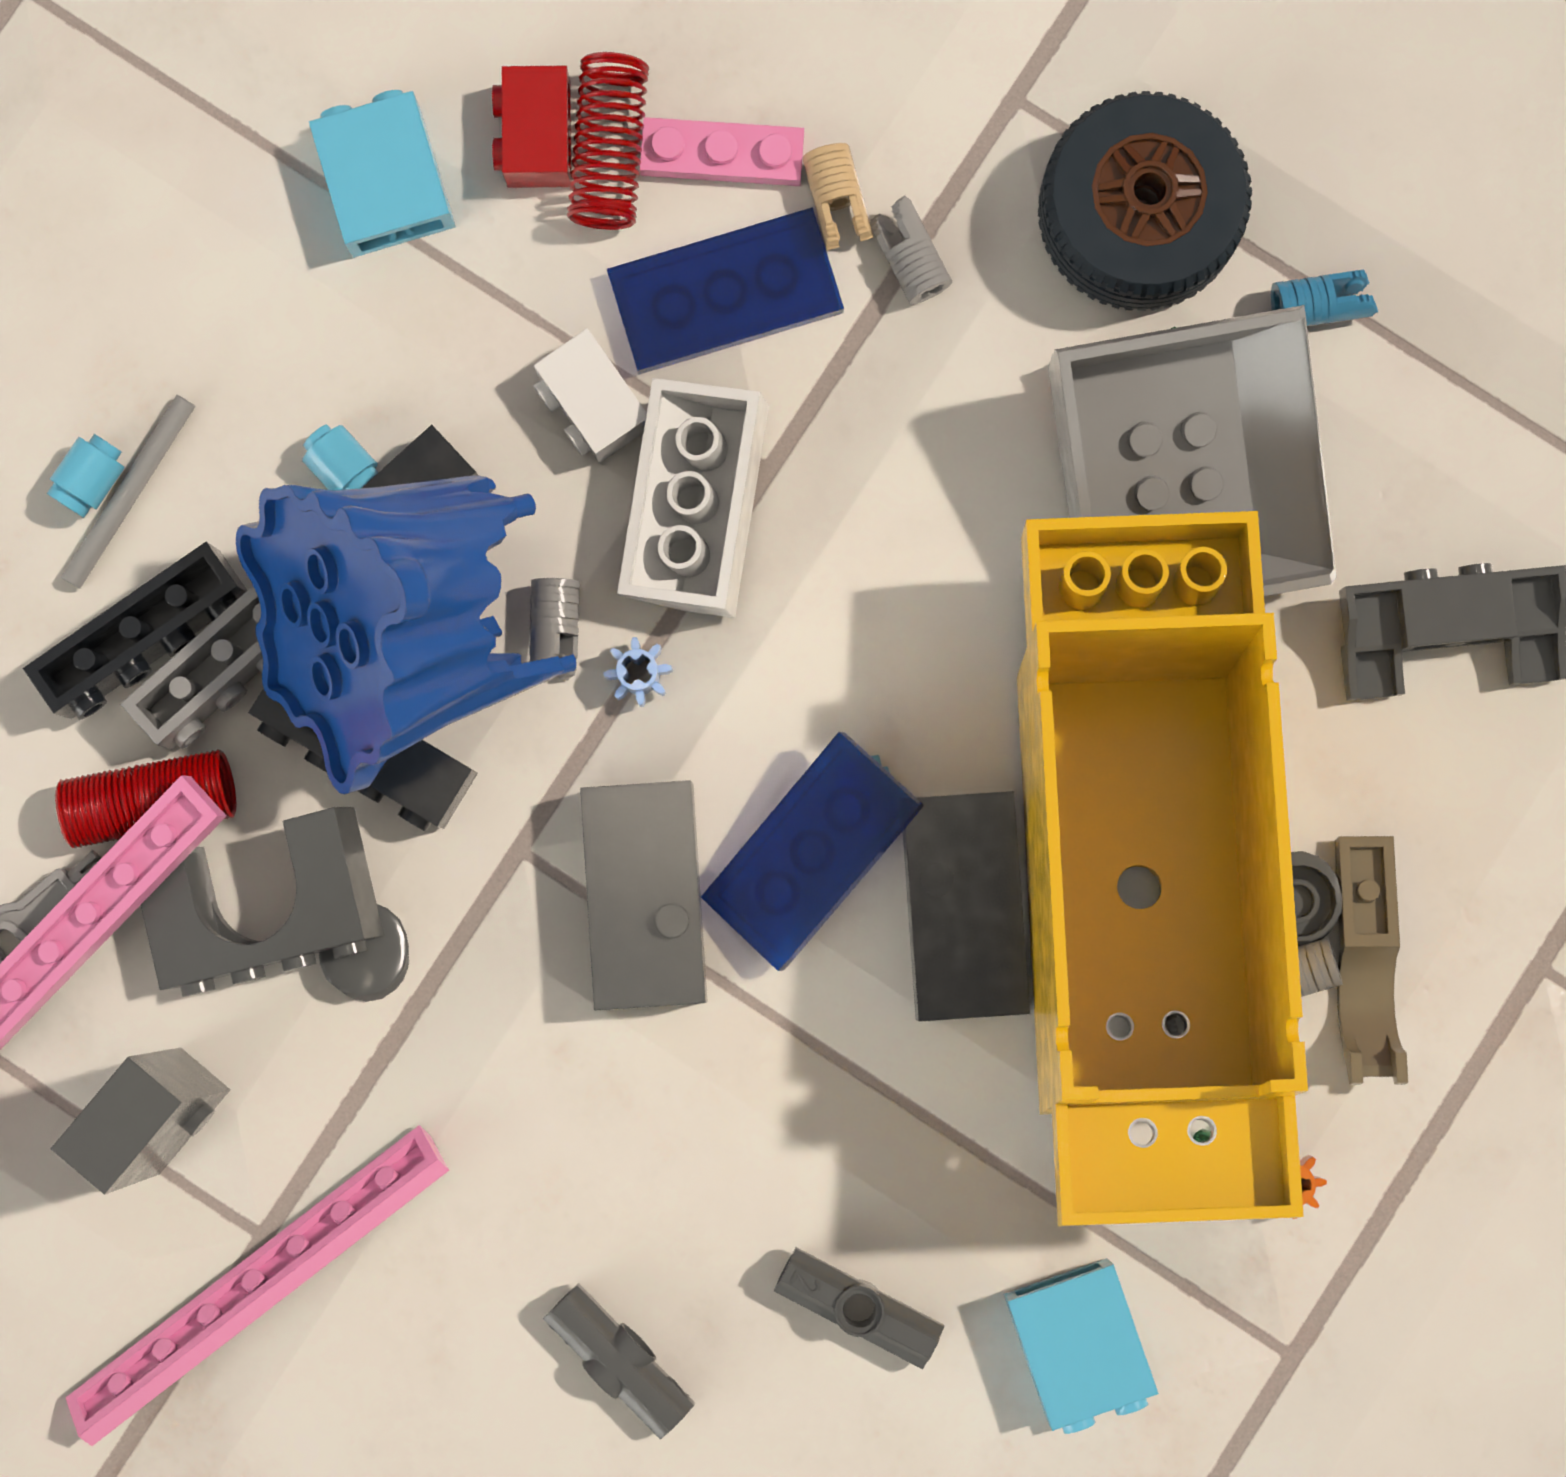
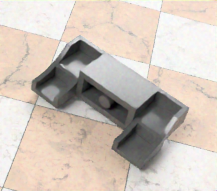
[1339,563,1566,701]

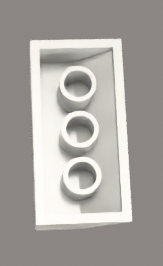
[617,378,769,618]

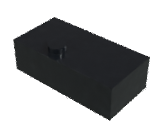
[900,791,1030,1022]

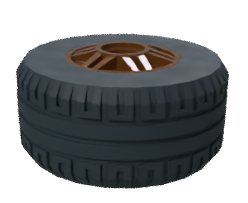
[1038,91,1252,311]

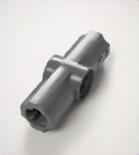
[774,1247,944,1370]
[543,1283,695,1440]

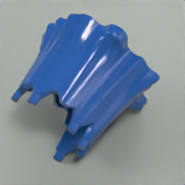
[236,476,577,795]

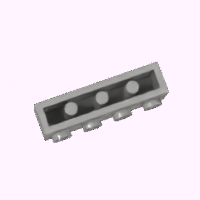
[120,586,263,750]

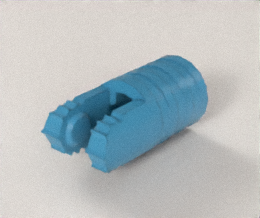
[1271,269,1378,326]

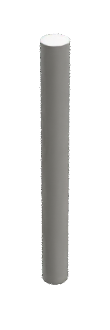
[61,395,196,589]

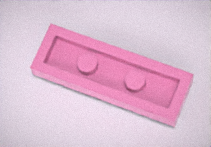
[640,117,804,186]

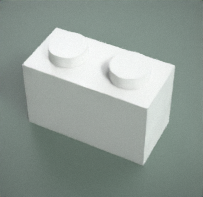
[533,328,647,463]

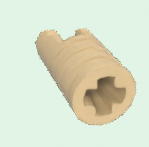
[802,143,874,251]

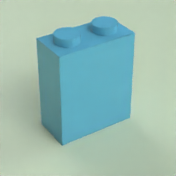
[308,90,456,258]
[1003,1258,1159,1434]

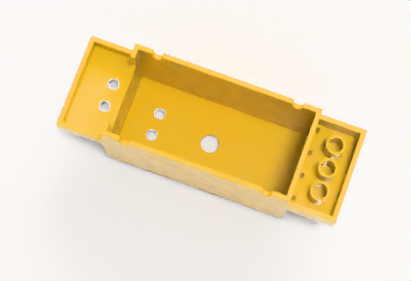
[1017,511,1308,1226]

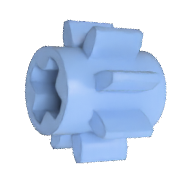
[603,637,673,707]

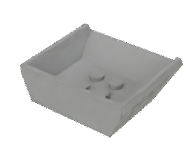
[1048,305,1336,596]

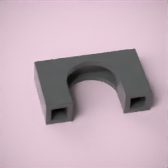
[141,807,384,997]

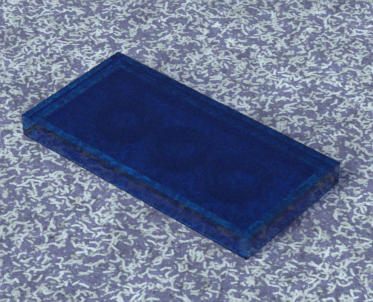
[607,207,844,375]
[701,732,925,971]

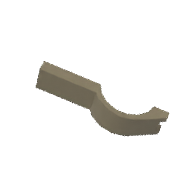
[1335,836,1408,1085]

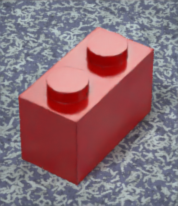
[492,65,572,188]

